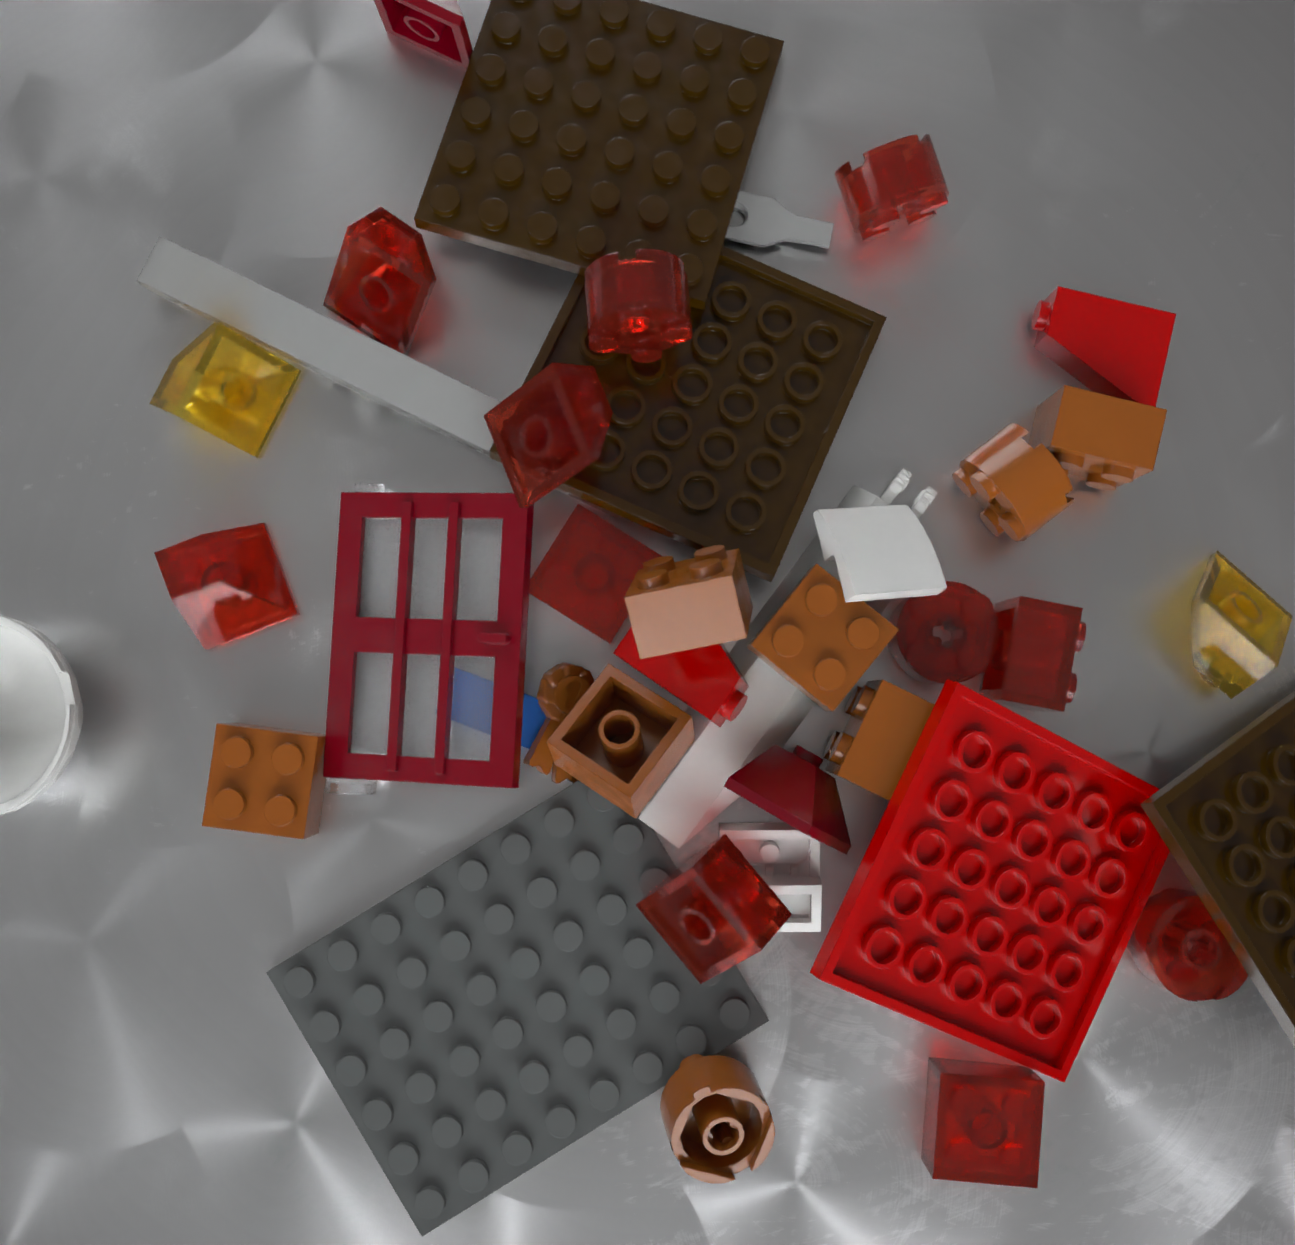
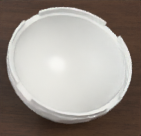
[0,615,83,815]

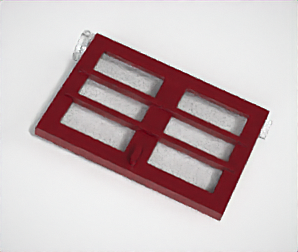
[323,482,535,795]

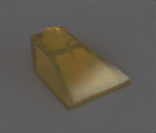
[149,321,301,458]
[1191,550,1293,699]

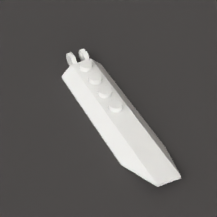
[639,467,938,849]

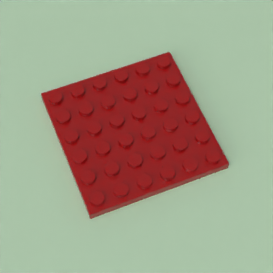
[810,679,1170,1082]

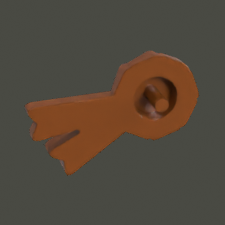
[523,662,594,784]

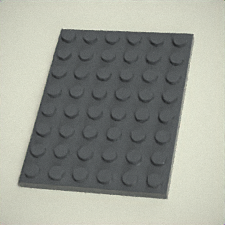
[266,780,769,1236]

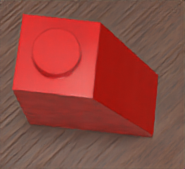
[1031,286,1176,407]
[613,627,749,728]

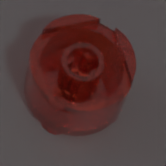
[834,134,950,242]
[585,249,692,363]
[888,581,999,685]
[1127,888,1248,1002]

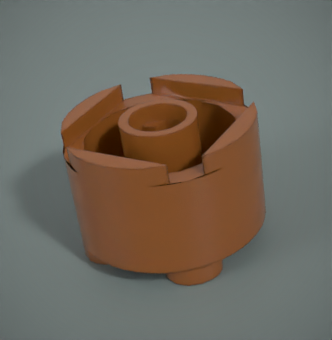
[952,423,1074,542]
[660,1054,775,1184]

